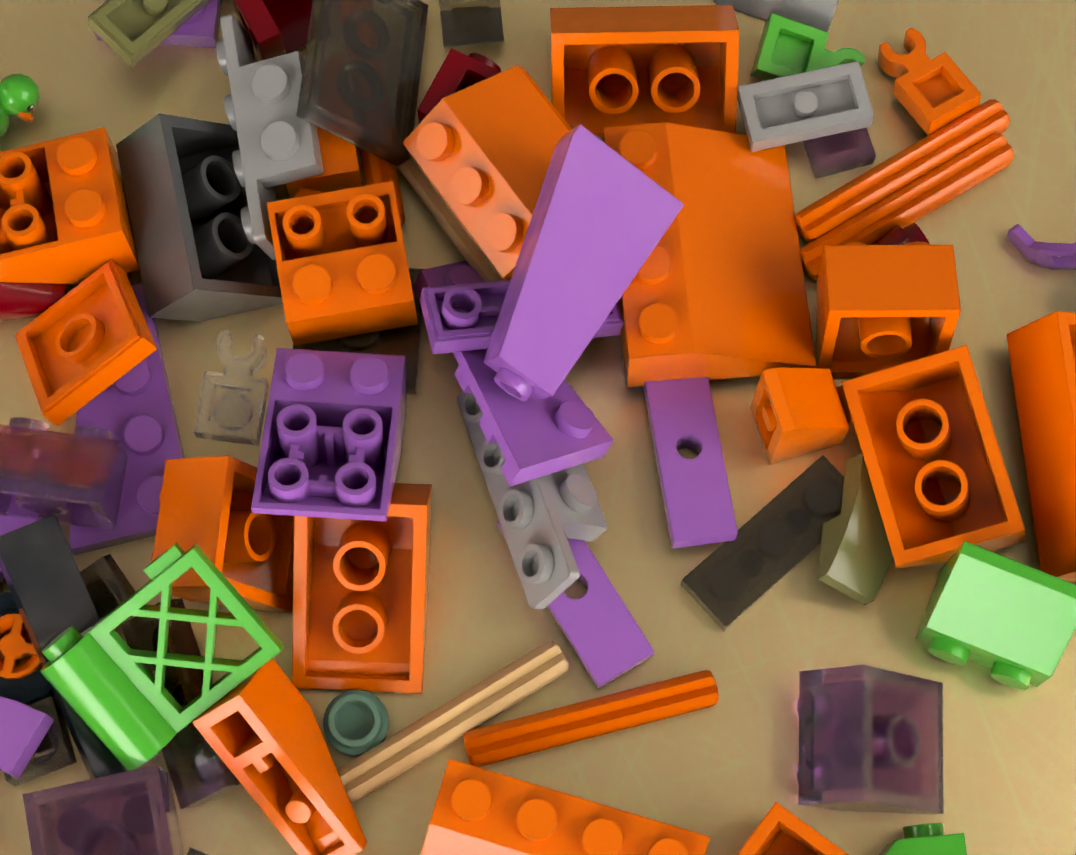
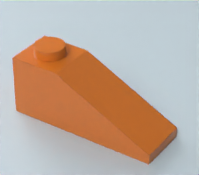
[192,658,367,855]

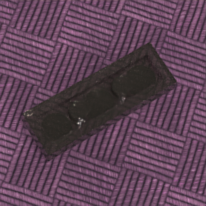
[680,455,844,631]
[121,598,241,809]

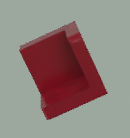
[233,0,328,61]

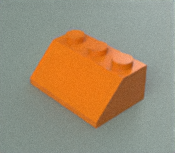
[550,5,739,141]
[402,65,572,280]
[841,345,1025,568]

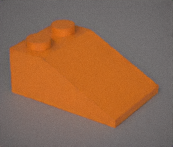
[292,483,432,694]

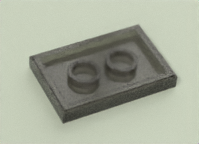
[296,0,428,166]

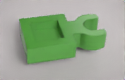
[750,13,866,81]

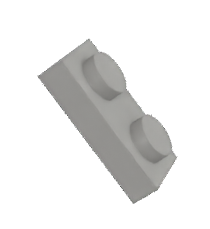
[737,61,874,152]

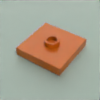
[15,259,157,427]

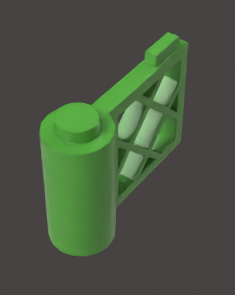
[40,542,283,772]

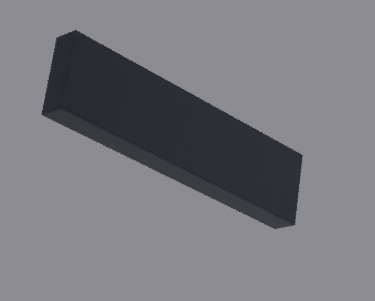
[0,514,158,785]

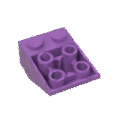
[251,348,407,521]

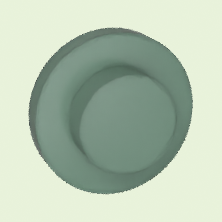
[323,690,389,756]

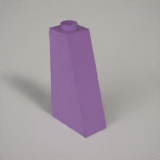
[483,124,684,402]

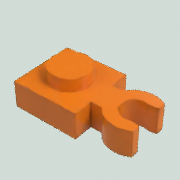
[878,28,981,135]

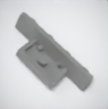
[216,14,324,260]
[457,391,608,609]

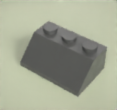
[116,113,283,322]

